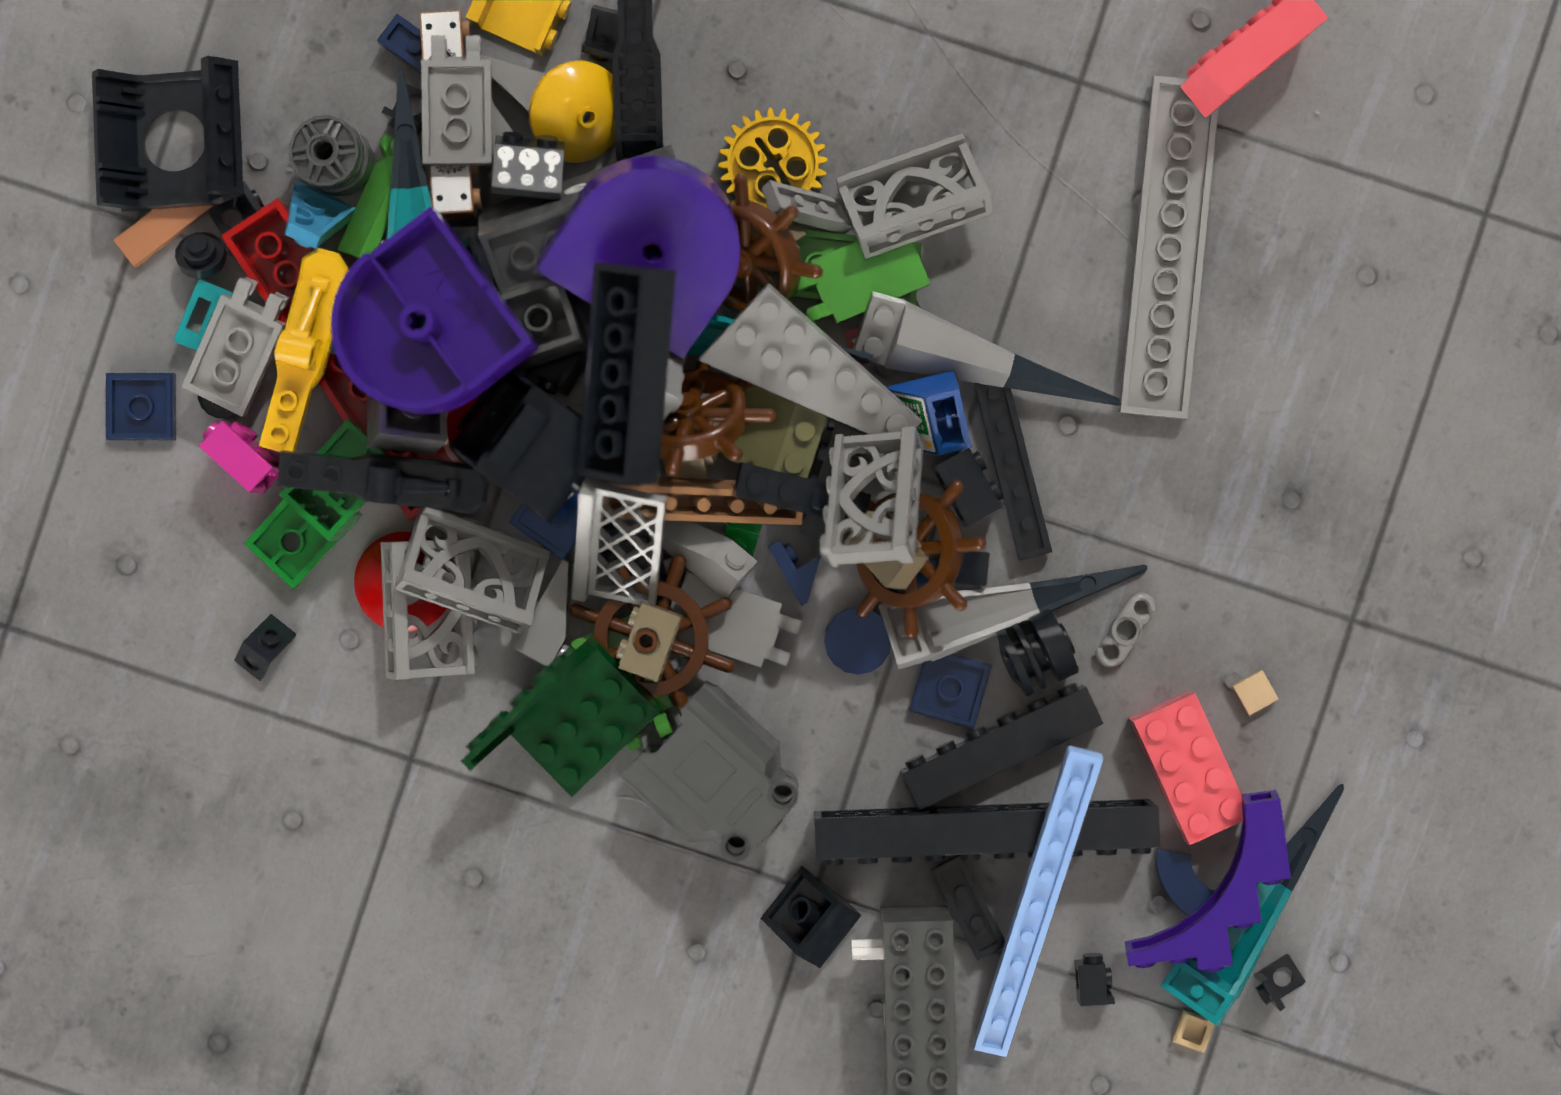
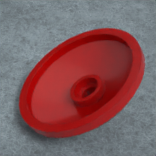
[354,532,453,632]

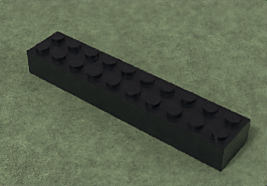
[814,799,1160,865]

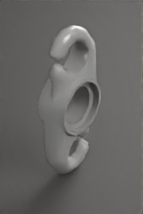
[1095,592,1157,668]

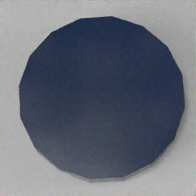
[824,607,891,675]

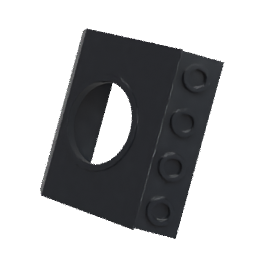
[92,55,244,212]

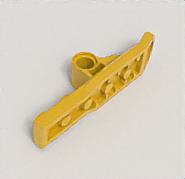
[259,248,349,452]

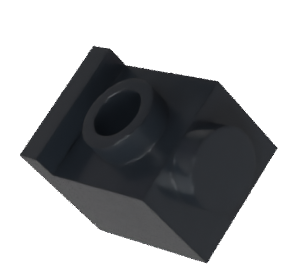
[1074,953,1115,1006]

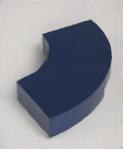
[1155,849,1215,916]

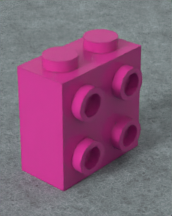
[199,421,280,494]

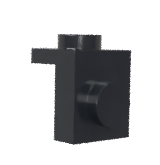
[581,5,619,62]

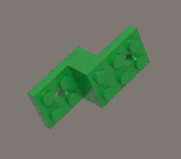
[244,419,388,589]

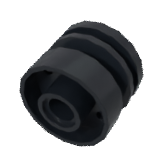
[996,608,1079,697]

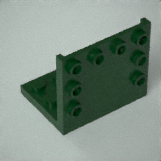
[461,636,663,797]

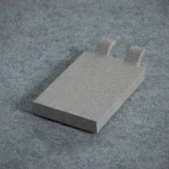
[421,35,493,166]
[181,276,289,417]
[674,572,802,668]

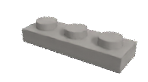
[761,180,852,234]

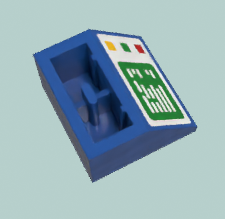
[887,370,972,455]

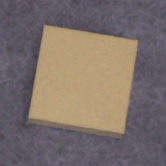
[1231,669,1279,716]
[1171,1008,1214,1053]

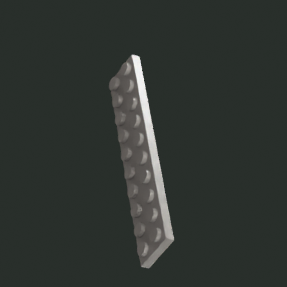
[1119,75,1219,419]

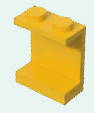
[465,0,572,57]

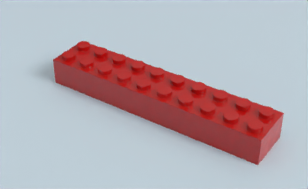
[221,198,453,520]

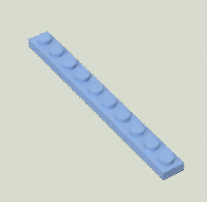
[973,746,1103,1057]

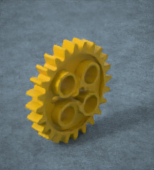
[718,107,828,207]

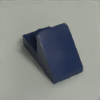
[768,540,820,606]

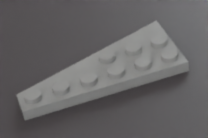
[699,283,921,434]

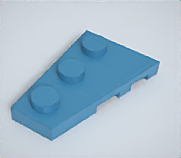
[285,180,356,249]

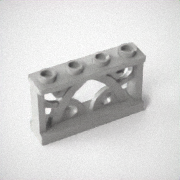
[836,134,993,259]
[820,426,924,567]
[394,507,551,634]
[381,539,478,680]

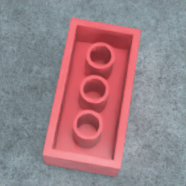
[1180,0,1328,118]
[1128,691,1242,845]

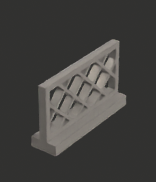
[572,476,667,605]

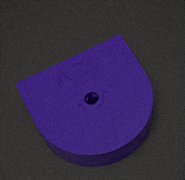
[536,156,740,358]
[331,206,540,414]

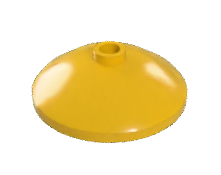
[529,60,615,163]

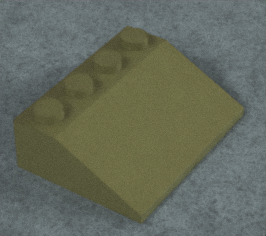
[717,376,828,478]

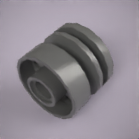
[289,115,374,196]

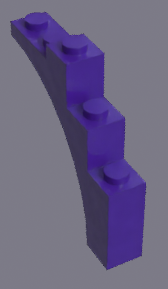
[1125,790,1291,972]

